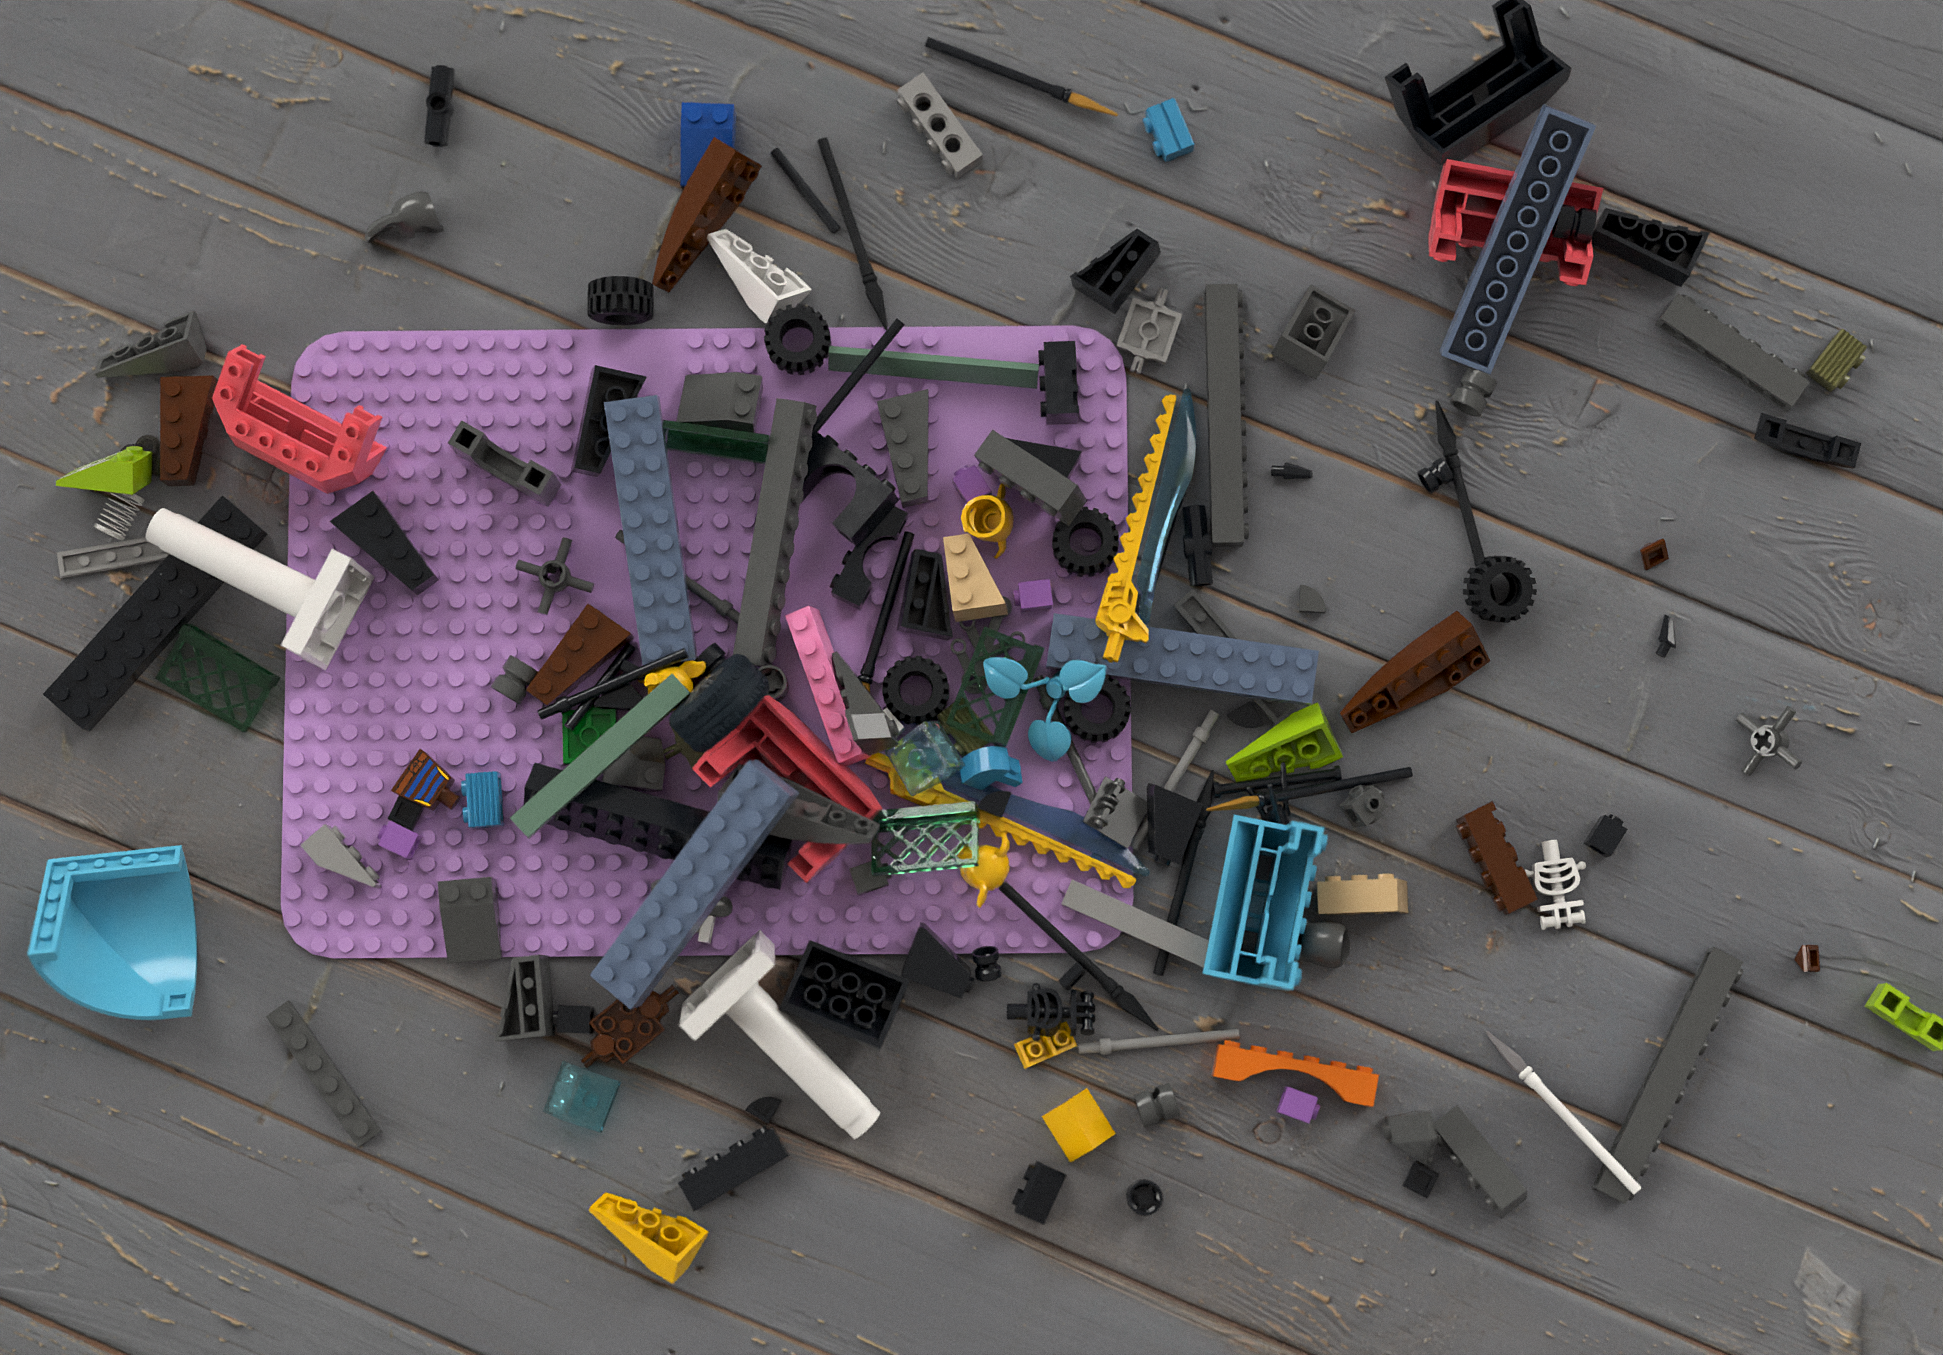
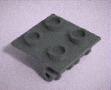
[1082,776,1147,848]

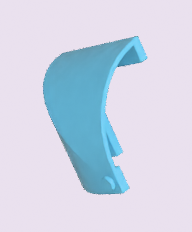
[28,845,197,1020]

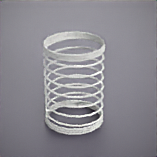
[94,493,145,541]

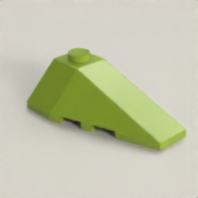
[1226,702,1343,782]

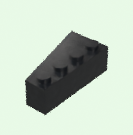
[571,365,647,477]
[329,491,439,595]

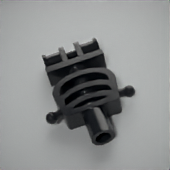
[1007,983,1096,1042]

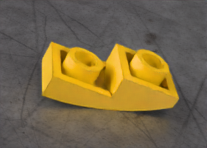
[1014,1021,1077,1069]

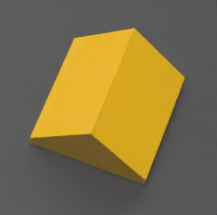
[1042,1088,1116,1163]

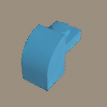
[959,746,1023,790]

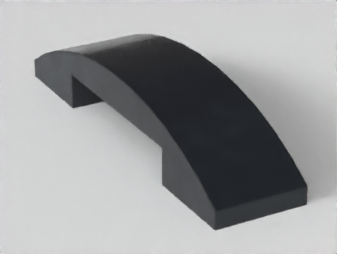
[1754,413,1861,469]

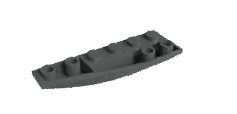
[717,764,880,844]

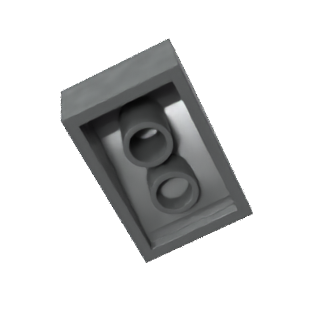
[1271,284,1356,380]
[676,372,763,436]
[438,877,502,964]

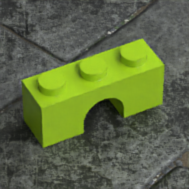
[1864,983,1943,1051]

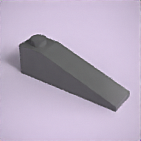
[95,311,207,378]
[832,651,899,756]

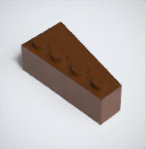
[160,375,218,486]
[526,604,634,706]
[1455,801,1538,915]

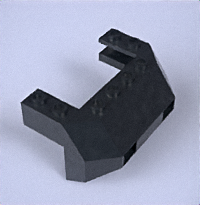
[1385,0,1572,165]

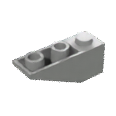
[301,824,381,889]

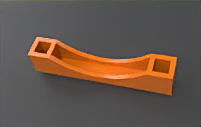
[1212,1040,1379,1107]

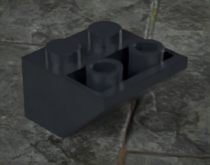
[1012,1161,1066,1225]

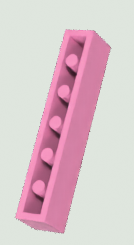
[785,605,872,766]

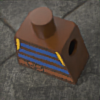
[391,749,460,811]

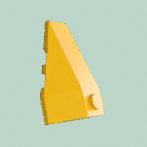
[589,1192,709,1284]

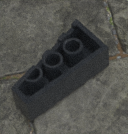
[1591,208,1710,287]

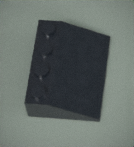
[779,940,910,1051]

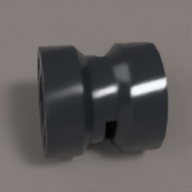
[1417,458,1454,494]
[972,946,1002,982]

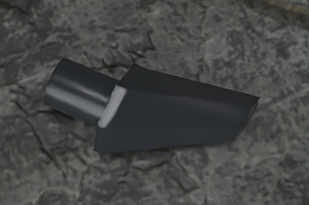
[1271,463,1313,479]
[1656,615,1676,658]

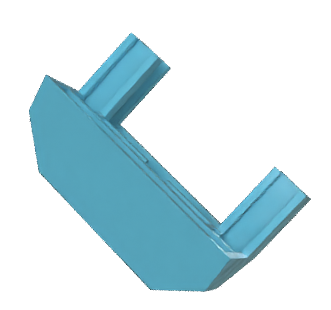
[1203,815,1328,991]

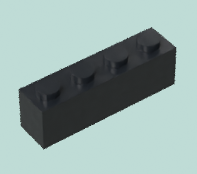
[678,1125,790,1211]

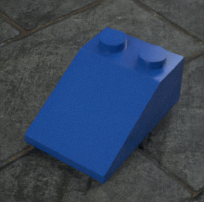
[680,102,736,187]

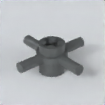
[515,537,594,615]
[1736,706,1802,776]

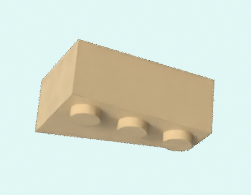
[943,533,1008,622]
[1317,874,1408,915]

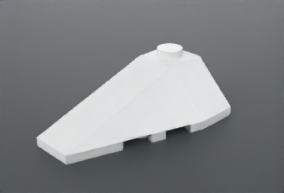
[707,229,812,324]

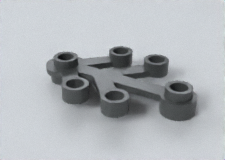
[950,596,1025,694]

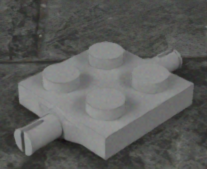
[1116,288,1182,374]

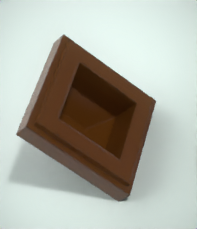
[1640,538,1669,570]
[1794,945,1820,972]

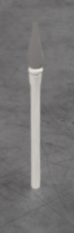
[1486,1031,1642,1195]

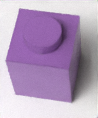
[952,465,992,504]
[1013,579,1053,612]
[378,821,423,860]
[1276,1086,1320,1123]

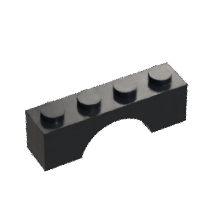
[830,506,909,610]

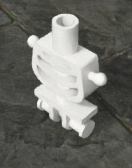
[1525,840,1586,930]

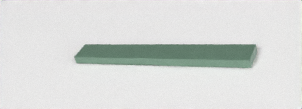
[828,346,1039,389]
[510,674,691,839]

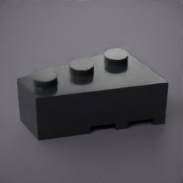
[897,549,953,641]

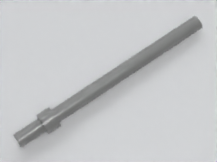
[1129,710,1219,851]
[1078,1029,1240,1055]

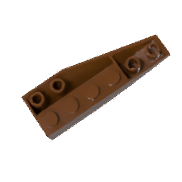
[652,137,762,293]
[1340,611,1490,733]

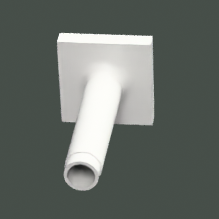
[146,508,375,671]
[680,930,880,1139]

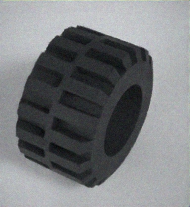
[587,276,654,325]
[764,304,831,375]
[1052,507,1119,577]
[1463,556,1537,623]
[882,655,949,725]
[1063,675,1131,743]

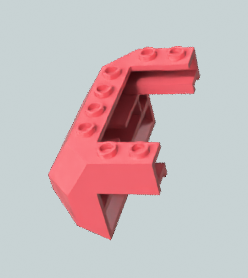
[1429,159,1604,286]
[212,344,387,494]
[692,695,882,883]

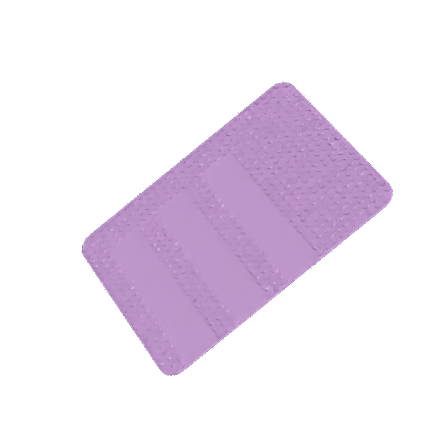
[281,326,1133,958]

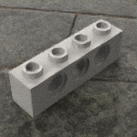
[897,73,983,179]

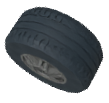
[669,654,770,753]

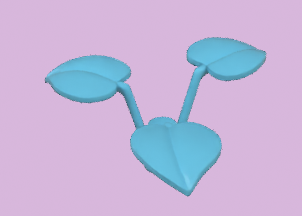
[983,657,1106,762]

